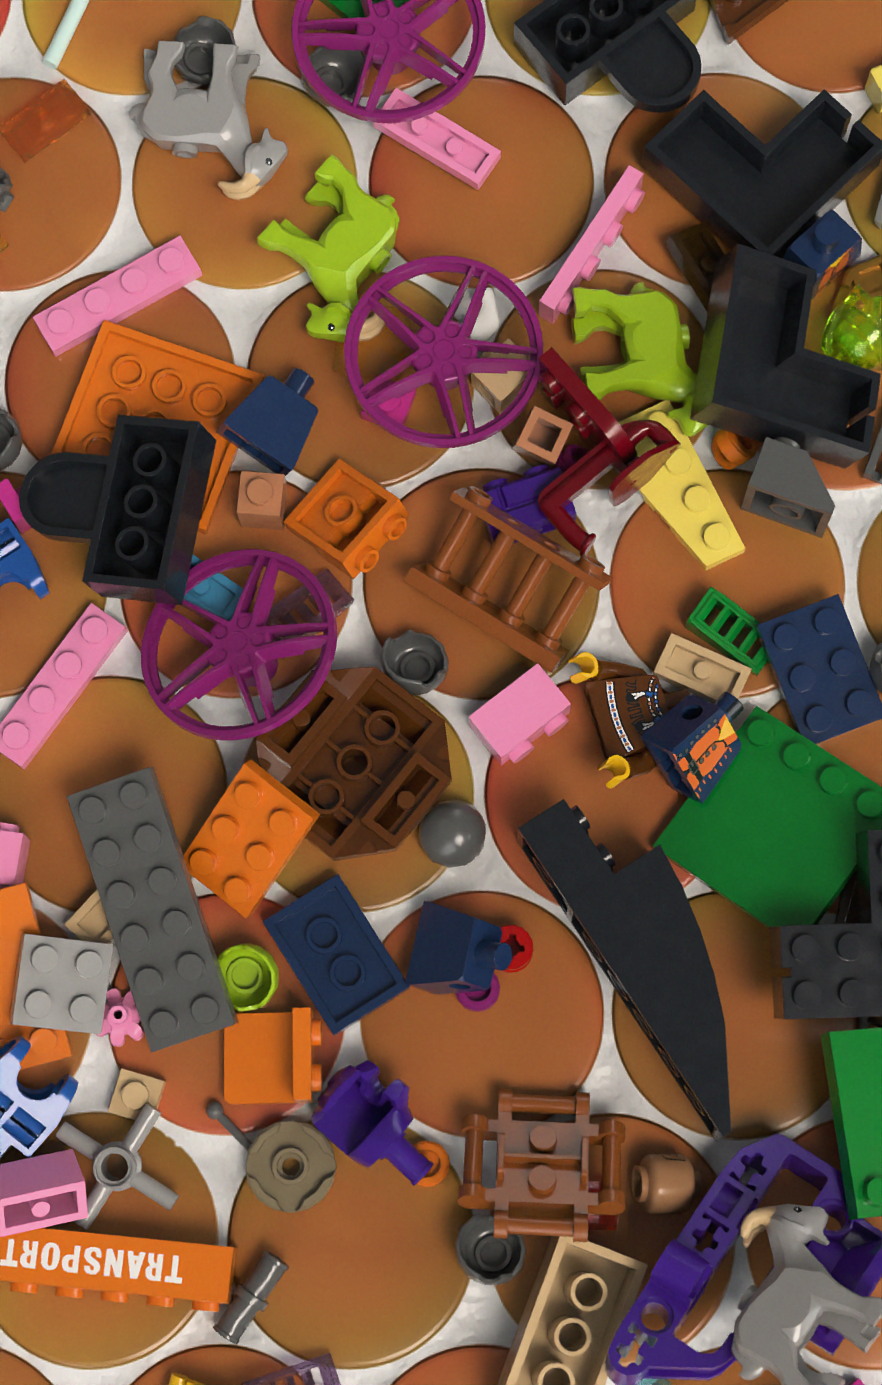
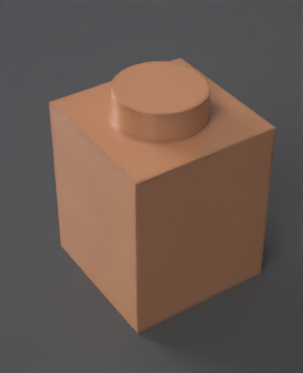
[511,406,574,468]
[236,471,288,530]

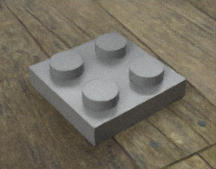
[9,933,113,1034]

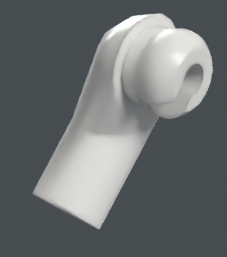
[470,288,499,341]

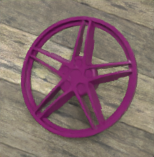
[292,0,486,123]
[344,256,543,448]
[141,549,337,740]

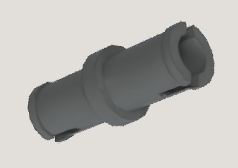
[213,1250,289,1344]

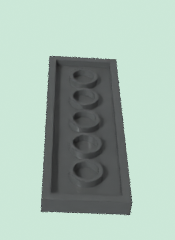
[67,767,239,1053]

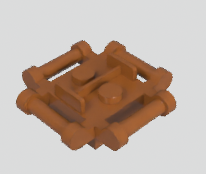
[458,1089,625,1242]

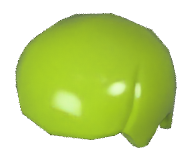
[217,943,279,1012]

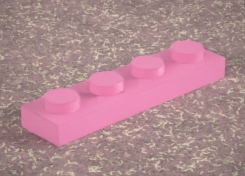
[539,165,645,324]
[33,236,202,357]
[0,603,128,770]

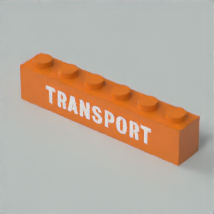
[0,1228,238,1312]

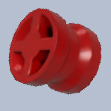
[500,925,533,973]

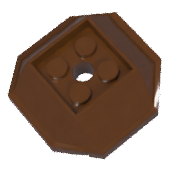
[256,667,452,861]

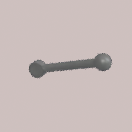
[206,1102,252,1151]

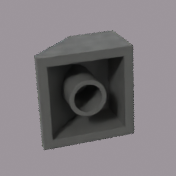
[741,437,835,538]

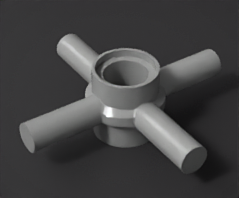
[56,1103,180,1230]

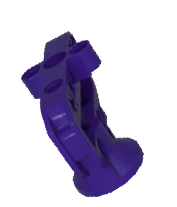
[605,1134,882,1385]

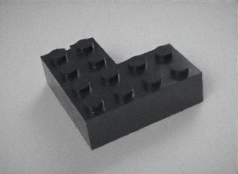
[642,89,882,259]
[690,244,881,469]
[770,830,882,1019]

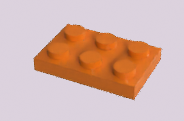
[183,760,320,918]

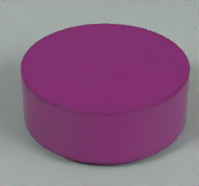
[456,973,500,1012]

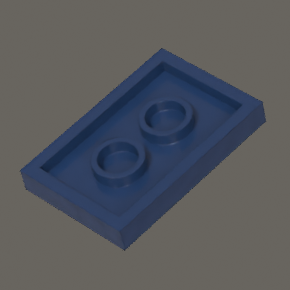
[755,594,882,744]
[262,874,410,1037]

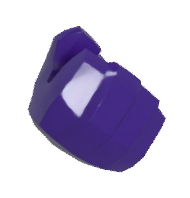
[311,1060,434,1186]

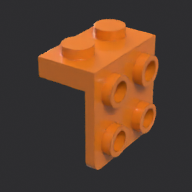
[224,1007,323,1105]

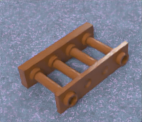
[404,486,612,673]

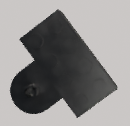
[514,0,701,113]
[19,415,216,605]

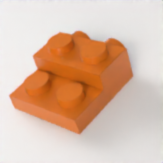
[283,458,410,579]

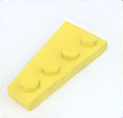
[618,400,745,571]

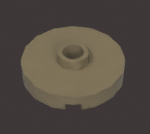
[246,1121,337,1213]

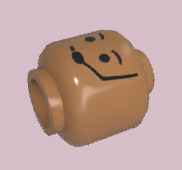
[631,1153,702,1214]

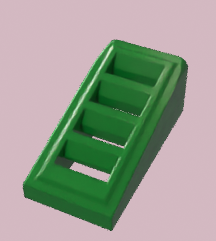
[685,586,768,676]

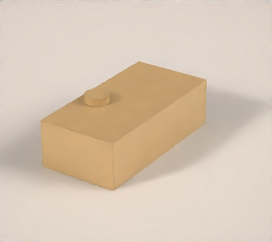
[497,1236,648,1385]

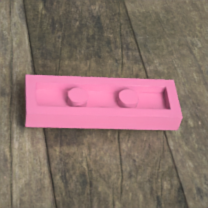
[373,88,501,190]

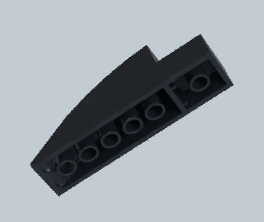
[517,799,731,1142]

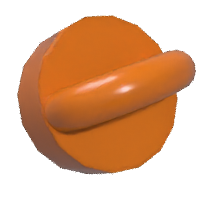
[711,429,756,470]

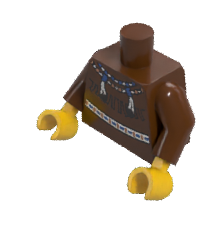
[568,652,690,789]

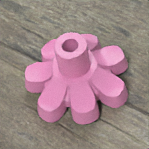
[96,988,145,1047]

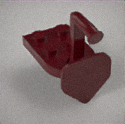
[538,347,681,556]

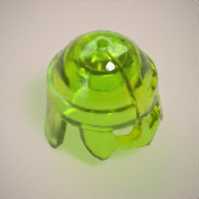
[821,285,882,371]

